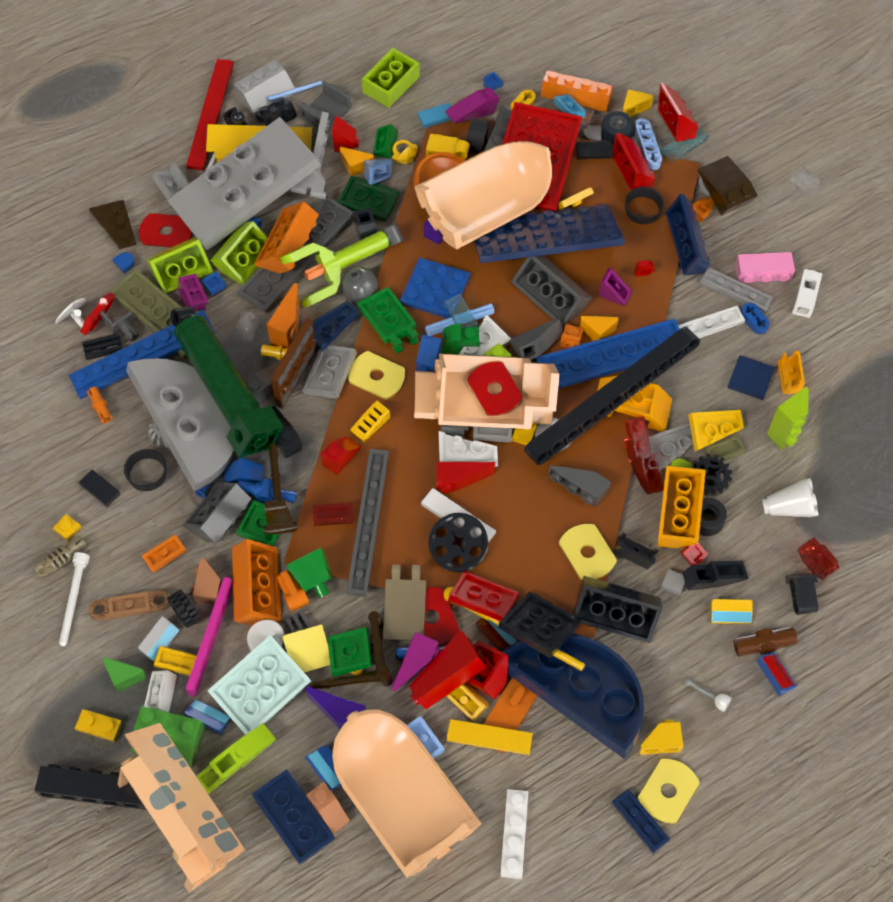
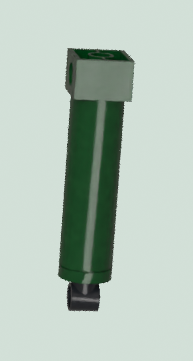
[170,306,284,458]

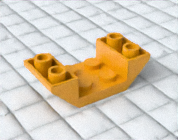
[597,376,672,432]

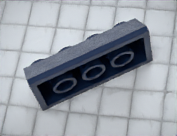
[666,194,710,275]

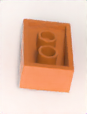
[267,282,300,348]

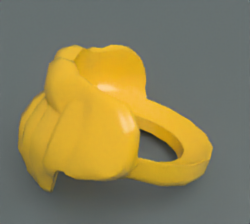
[392,140,419,164]

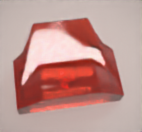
[797,537,840,580]

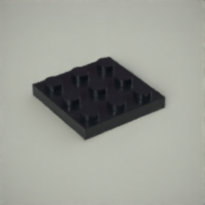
[498,591,582,658]

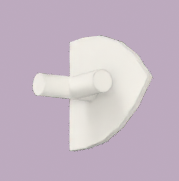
[55,298,86,328]

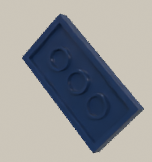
[252,769,335,865]

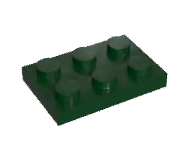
[337,175,400,222]

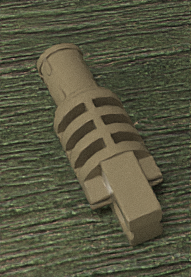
[34,536,86,579]

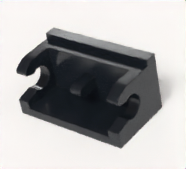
[612,533,659,570]

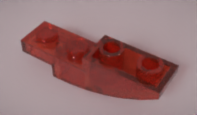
[624,416,664,495]

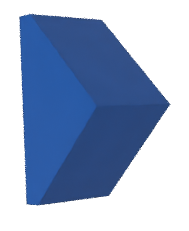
[225,458,264,484]

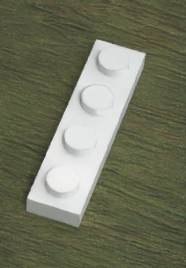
[500,789,528,879]

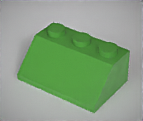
[131,706,205,768]

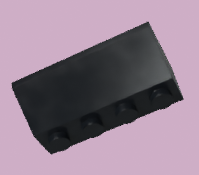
[573,576,663,643]

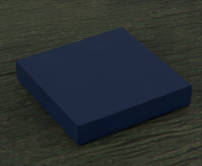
[727,355,775,400]

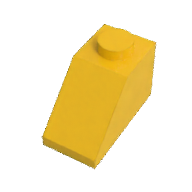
[639,720,683,755]

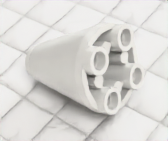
[762,478,819,517]

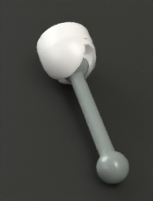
[684,678,732,712]

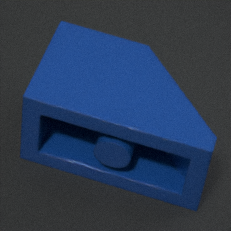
[416,334,441,372]

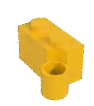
[426,133,470,159]

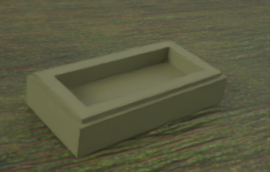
[703,435,747,463]

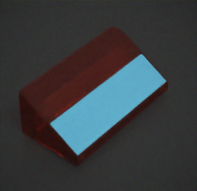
[476,618,517,651]

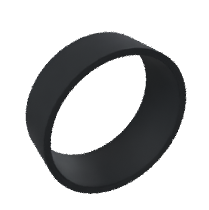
[625,187,664,224]
[124,449,167,491]

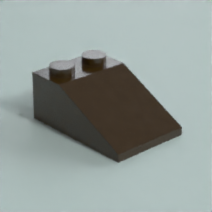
[698,156,758,216]

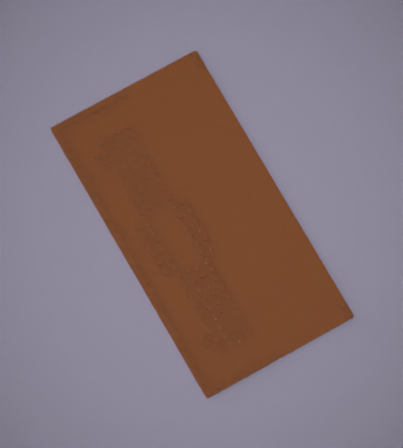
[284,118,700,639]

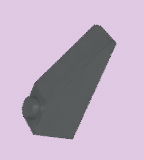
[245,361,281,405]

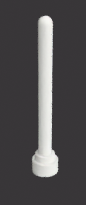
[59,552,90,646]

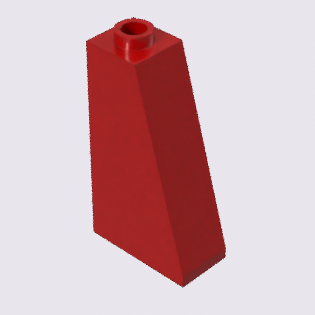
[409,630,487,710]

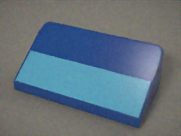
[184,699,231,736]
[306,745,342,791]

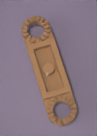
[88,590,170,621]

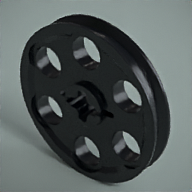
[428,513,488,573]

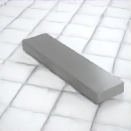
[700,267,774,314]

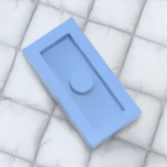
[407,716,445,759]

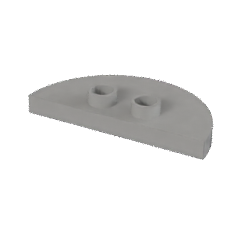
[126,358,234,491]

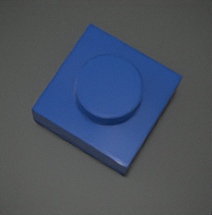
[201,271,227,296]

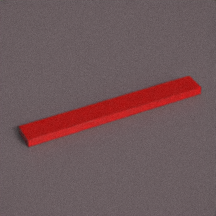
[186,59,234,171]

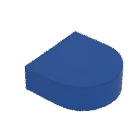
[483,71,503,90]
[112,252,135,274]

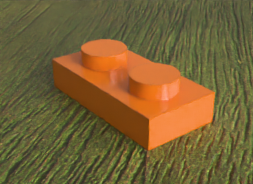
[141,534,187,573]

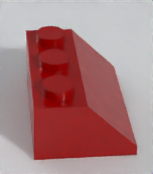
[658,83,698,142]
[613,133,655,191]

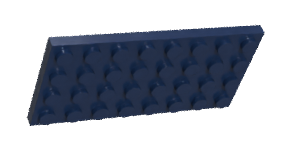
[473,204,624,263]

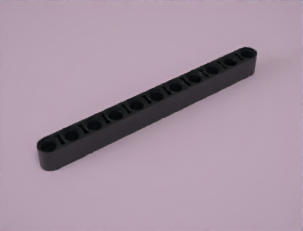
[524,327,700,465]

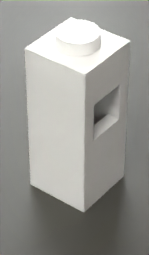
[792,269,822,318]

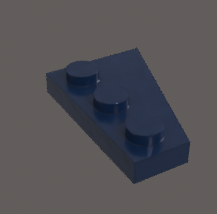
[313,300,359,352]

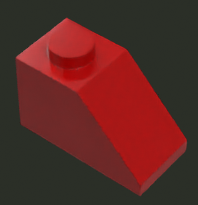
[332,116,360,153]
[321,436,361,475]

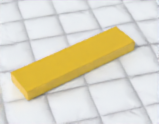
[447,719,533,755]

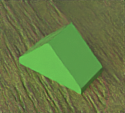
[103,657,146,692]

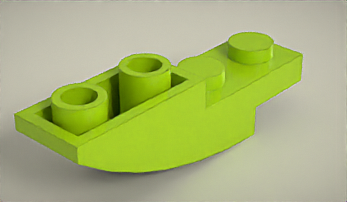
[196,723,277,795]

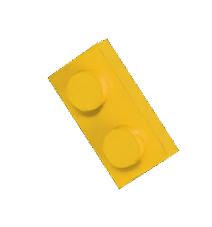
[75,709,123,742]

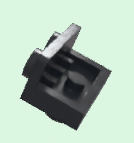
[254,97,297,126]

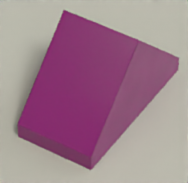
[599,268,632,306]

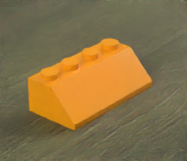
[658,466,706,549]

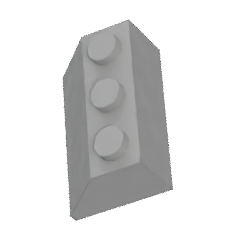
[234,59,296,118]

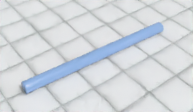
[267,81,322,101]

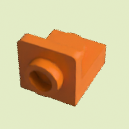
[560,324,584,349]

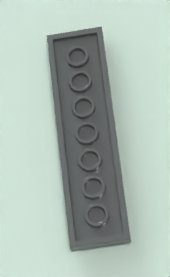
[237,196,354,314]

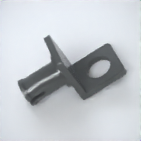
[100,311,139,342]

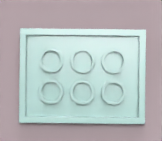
[208,635,312,735]

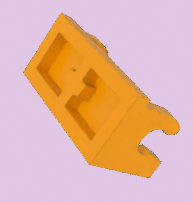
[777,351,805,394]

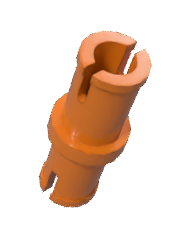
[87,387,113,423]

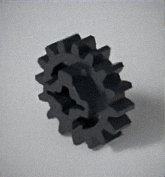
[691,454,732,496]

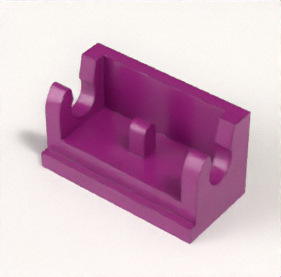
[178,274,208,313]

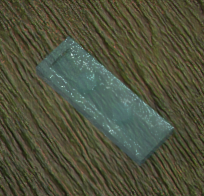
[660,128,708,163]

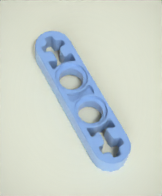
[634,118,662,170]

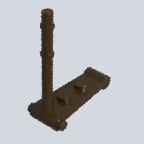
[263,444,298,535]
[302,611,393,692]

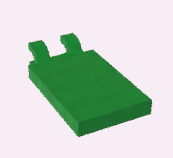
[357,287,419,354]

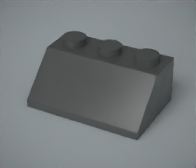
[182,482,251,544]

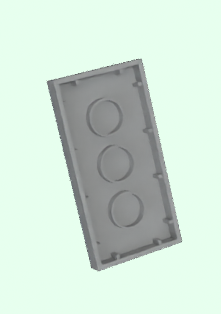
[167,117,321,251]

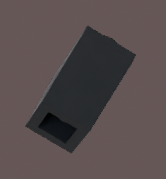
[354,208,377,240]

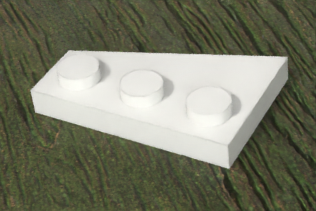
[439,431,498,467]

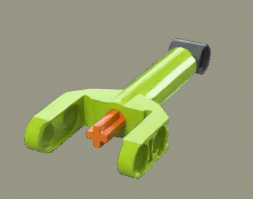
[280,223,404,308]

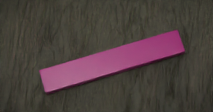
[186,577,233,697]

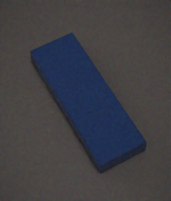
[612,789,670,854]

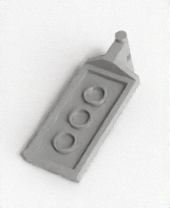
[290,111,331,200]

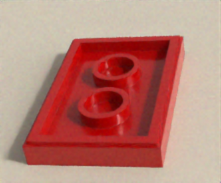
[448,571,519,621]

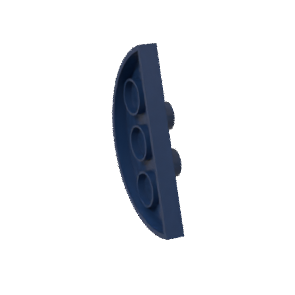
[501,634,644,759]

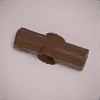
[733,626,798,657]

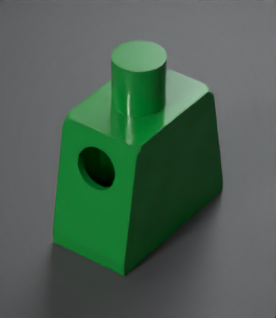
[286,548,333,598]

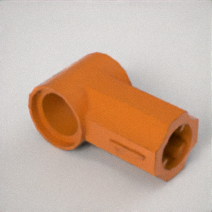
[277,570,309,612]

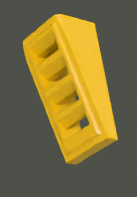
[350,401,391,442]

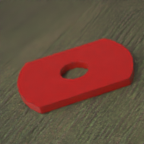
[139,213,193,248]
[467,361,523,416]
[424,587,460,646]

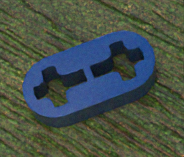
[741,303,769,335]

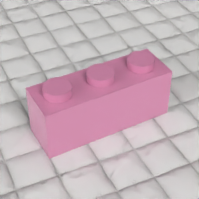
[735,252,795,283]

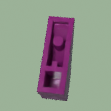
[445,87,500,124]
[391,632,440,691]

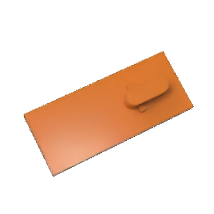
[483,678,537,753]

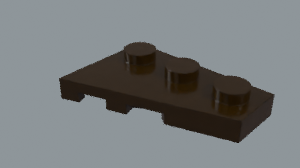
[89,200,137,250]

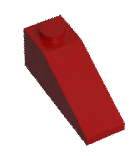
[437,462,495,493]

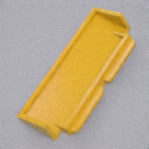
[206,124,312,163]

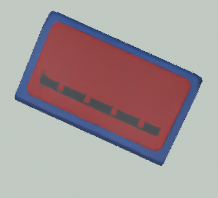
[757,652,797,696]

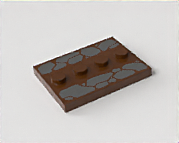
[271,318,317,409]

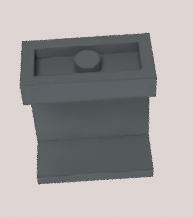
[299,81,352,132]

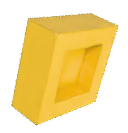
[53,514,82,542]

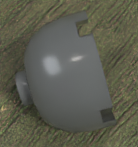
[341,266,379,304]

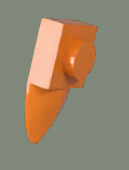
[693,197,714,223]

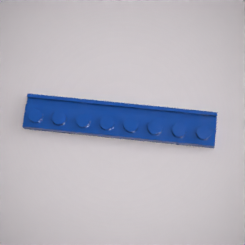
[69,310,216,399]

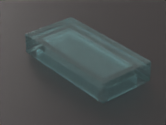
[444,294,478,327]

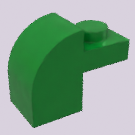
[442,323,480,355]

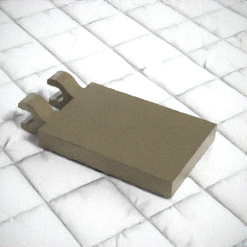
[383,565,426,641]

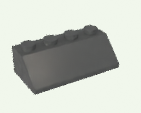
[511,255,592,327]

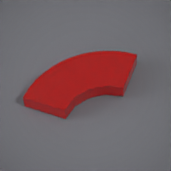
[80,292,116,335]

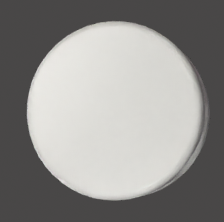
[247,620,285,652]

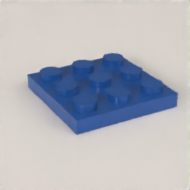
[400,257,470,319]

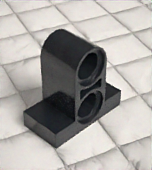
[785,573,818,615]

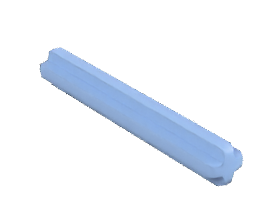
[425,304,494,336]

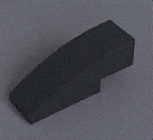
[682,561,749,591]

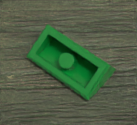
[373,124,398,158]

